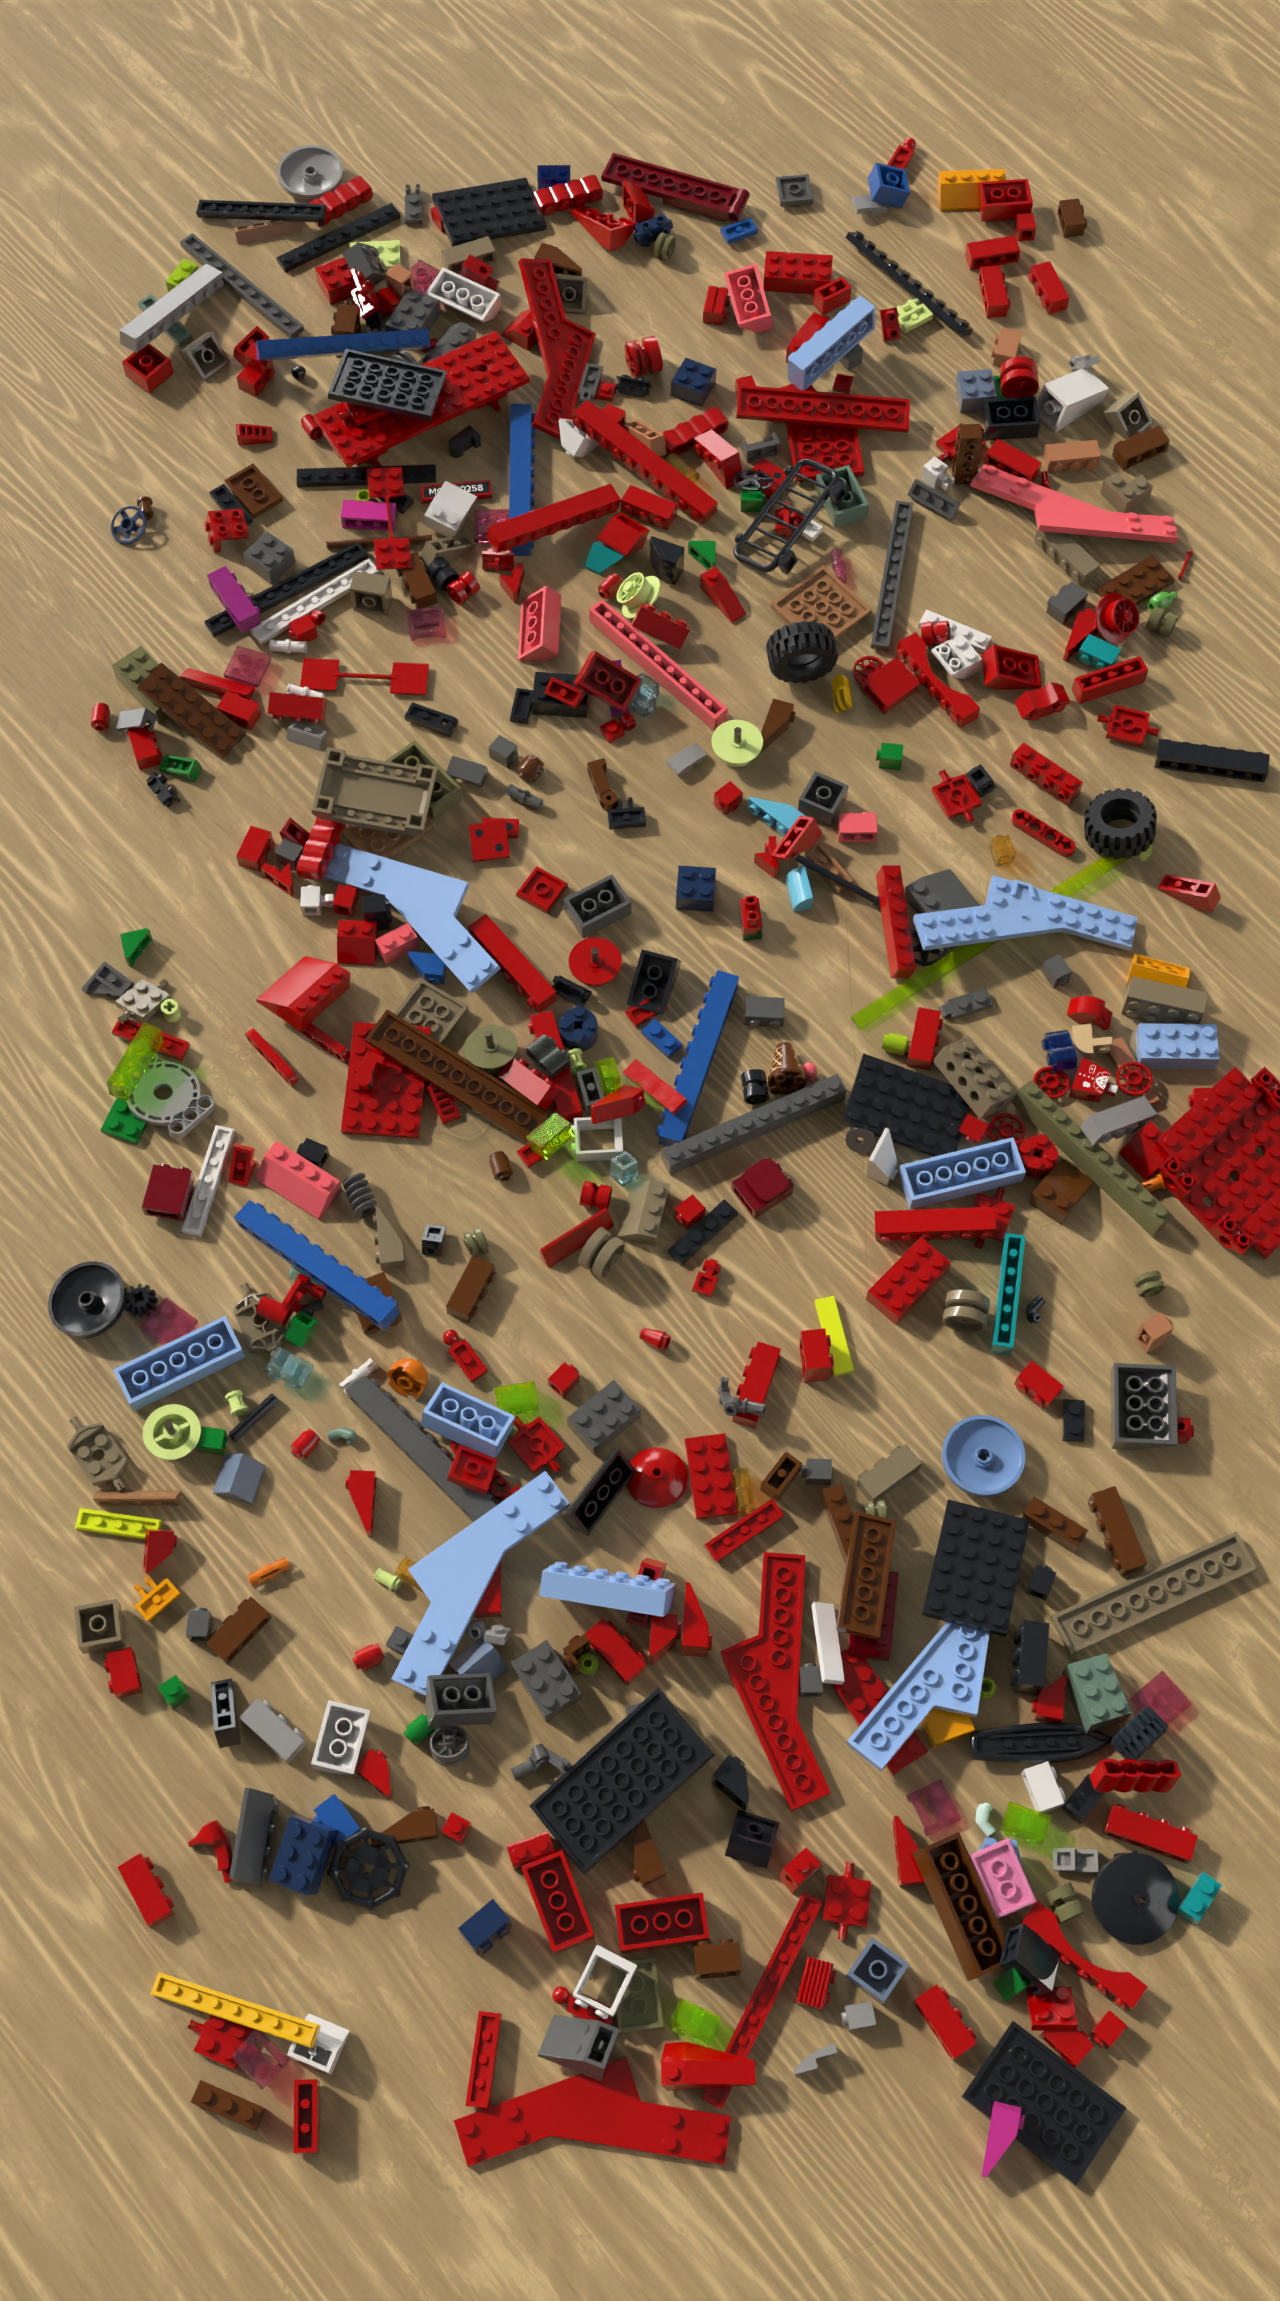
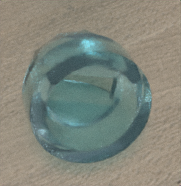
[288,1265,305,1282]

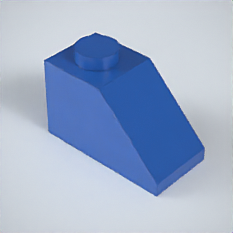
[408,951,447,985]

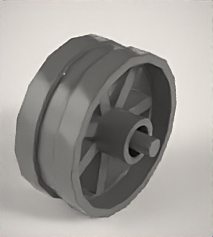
[430,1726,470,1767]

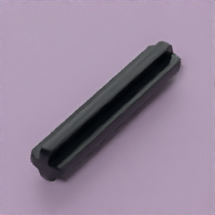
[228,1394,279,1442]

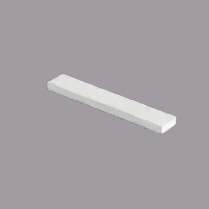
[181,1125,235,1237]

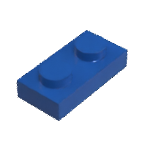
[720,218,758,245]
[641,1019,682,1058]

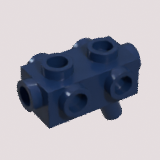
[633,213,673,247]

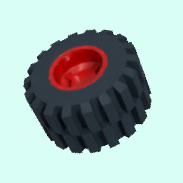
[1111,1706,1168,1760]

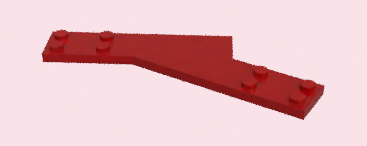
[518,258,596,440]
[454,2057,731,2167]

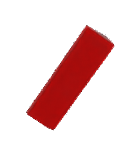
[180,668,255,700]
[540,1208,614,1268]

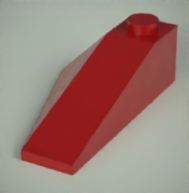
[786,312,829,363]

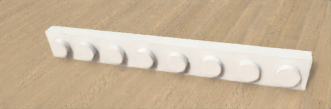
[251,559,379,645]

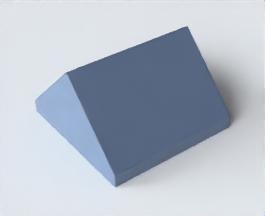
[213,1453,266,1504]
[449,1638,509,1683]

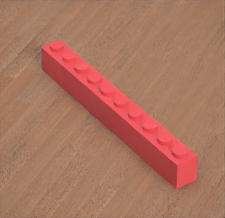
[589,599,728,731]

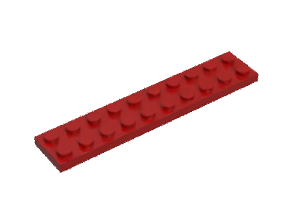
[736,385,910,433]

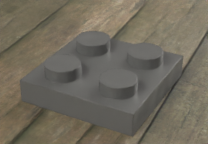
[776,174,813,207]

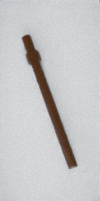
[326,534,432,548]

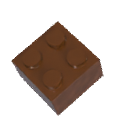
[693,1939,741,1980]

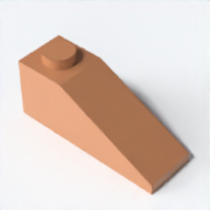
[623,420,667,457]

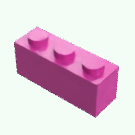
[341,500,397,531]

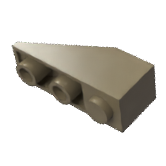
[373,1208,405,1270]

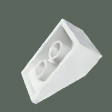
[422,481,477,537]

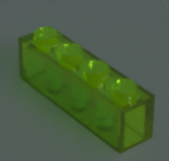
[107,1022,163,1101]

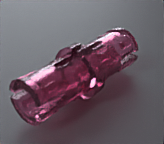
[831,548,847,583]

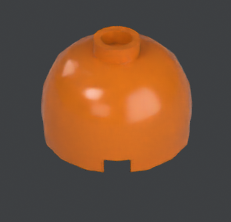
[386,1358,428,1399]

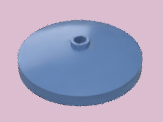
[942,1415,1025,1497]

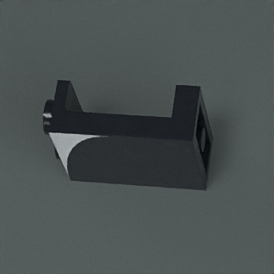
[999,1923,1060,1997]

